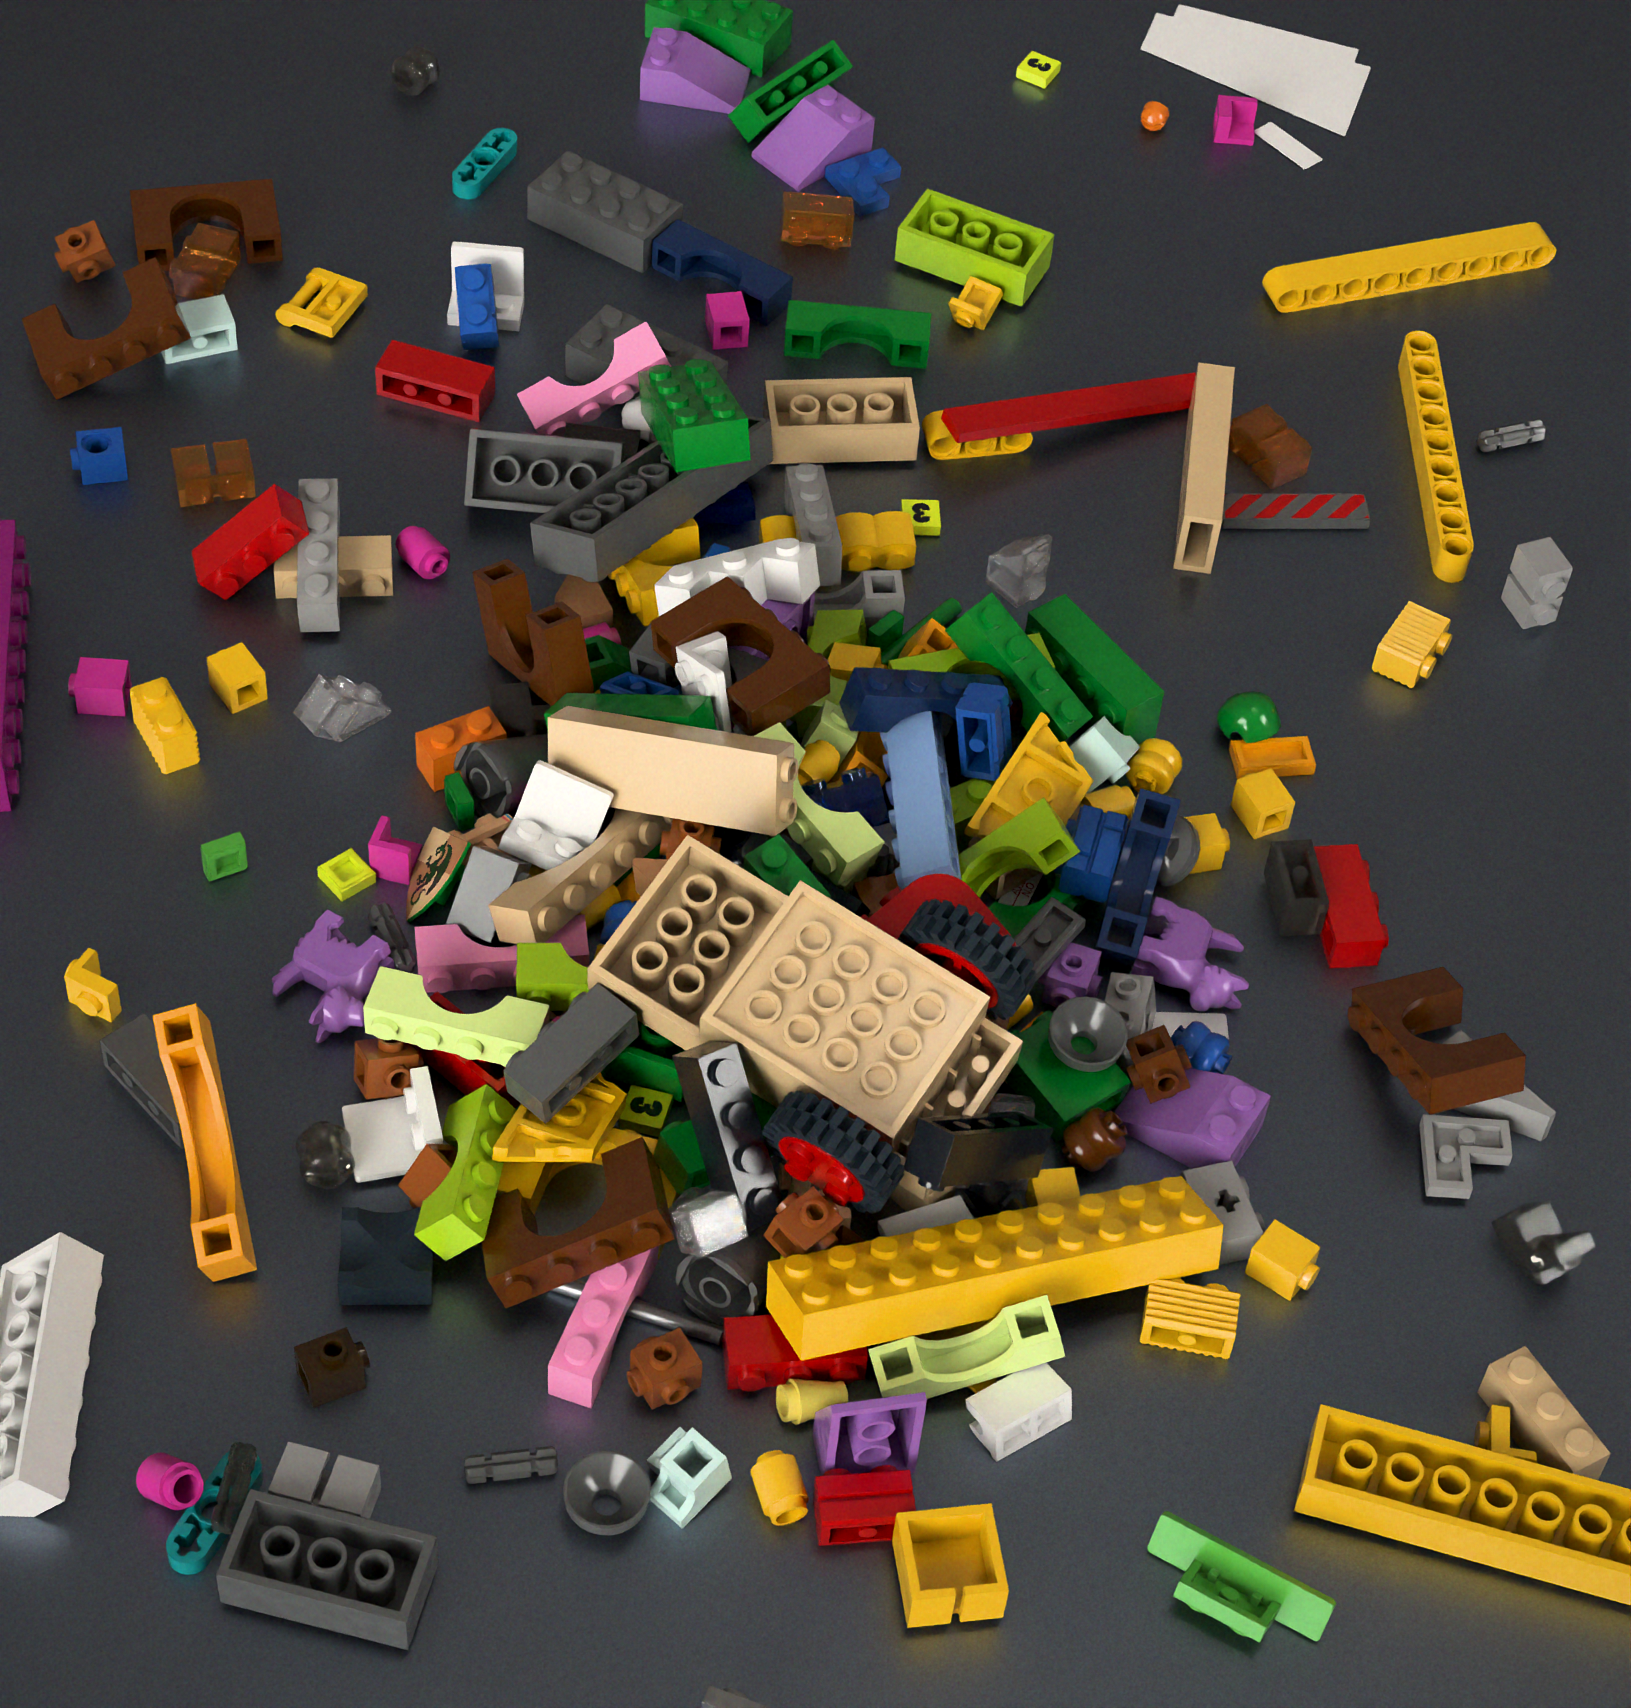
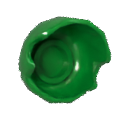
[1216,691,1281,743]

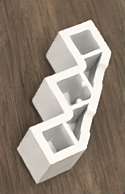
[654,538,820,616]

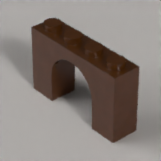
[130,179,283,271]
[22,257,191,400]
[472,559,595,706]
[651,576,831,736]
[1347,967,1526,1115]
[482,1137,675,1309]

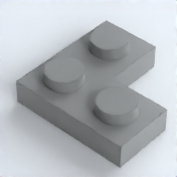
[1419,1114,1513,1199]

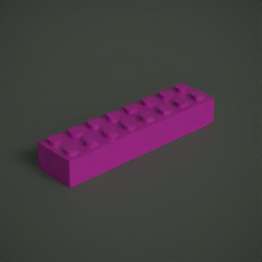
[0,520,31,812]

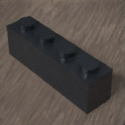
[672,1041,783,1232]
[904,1111,1053,1191]

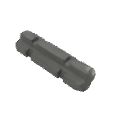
[1476,419,1547,452]
[368,903,416,973]
[464,1446,558,1484]

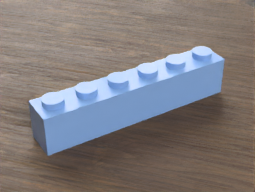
[880,711,961,890]

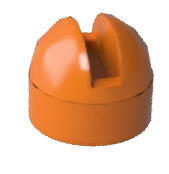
[1141,101,1169,131]

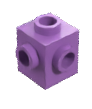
[1038,942,1103,1008]

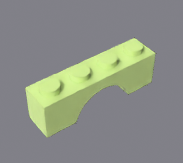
[754,722,884,886]
[363,966,550,1067]
[868,1295,1065,1399]

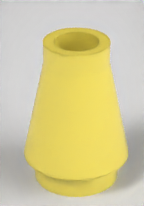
[776,1378,848,1425]

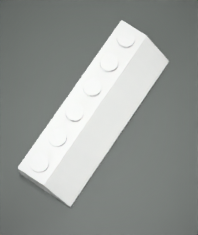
[0,1232,104,1517]

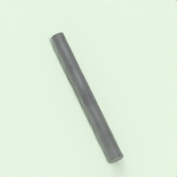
[551,1280,723,1345]

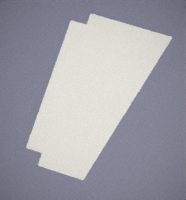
[1140,4,1371,136]

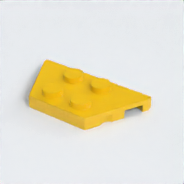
[964,712,1093,838]
[492,1073,627,1162]

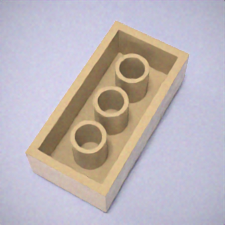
[763,377,920,464]

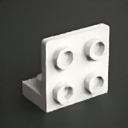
[447,241,524,331]
[675,631,732,733]
[498,760,614,871]
[342,1066,443,1182]

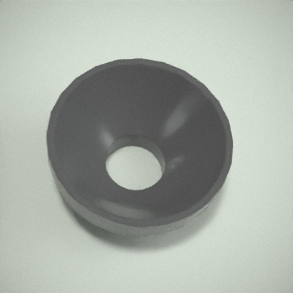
[1155,815,1200,887]
[1048,996,1128,1072]
[563,1451,651,1535]

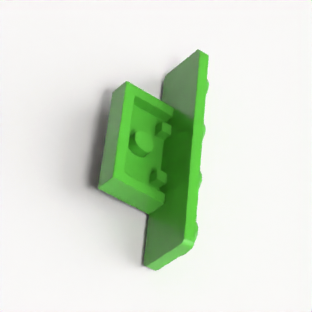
[1147,1511,1336,1643]

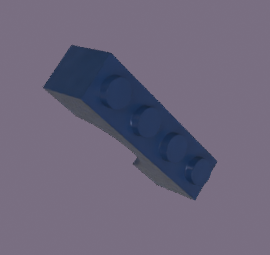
[652,219,793,326]
[839,667,1013,733]
[1094,788,1181,967]

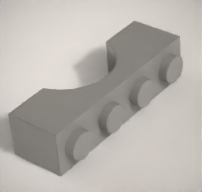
[784,463,842,586]
[297,478,340,632]
[812,570,905,631]

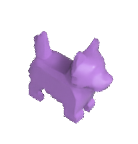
[1131,896,1249,1011]
[272,909,395,1043]

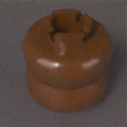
[1062,1108,1127,1172]

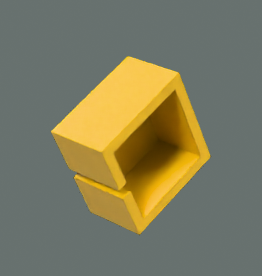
[892,1503,1009,1628]

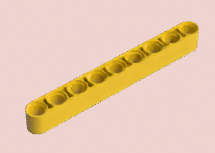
[1262,222,1556,313]
[1398,330,1474,583]

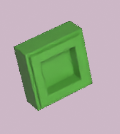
[200,831,248,882]

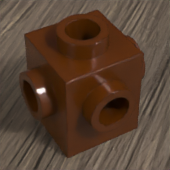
[1126,1024,1192,1104]

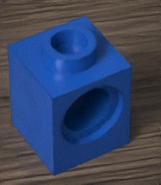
[70,427,128,485]

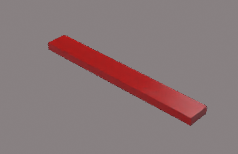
[941,372,1196,443]

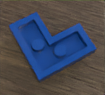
[825,147,901,217]

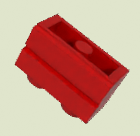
[813,1465,916,1546]

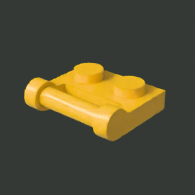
[275,267,368,338]

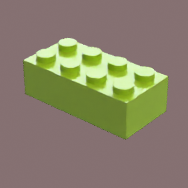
[895,188,1055,307]

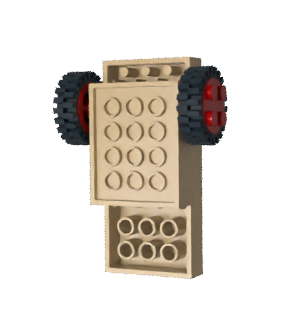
[587,835,1037,1213]

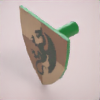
[406,827,471,922]

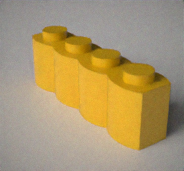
[759,511,917,572]

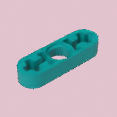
[452,128,517,199]
[166,1448,263,1575]

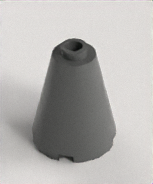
[454,734,548,818]
[676,1222,781,1327]

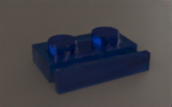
[693,482,756,527]

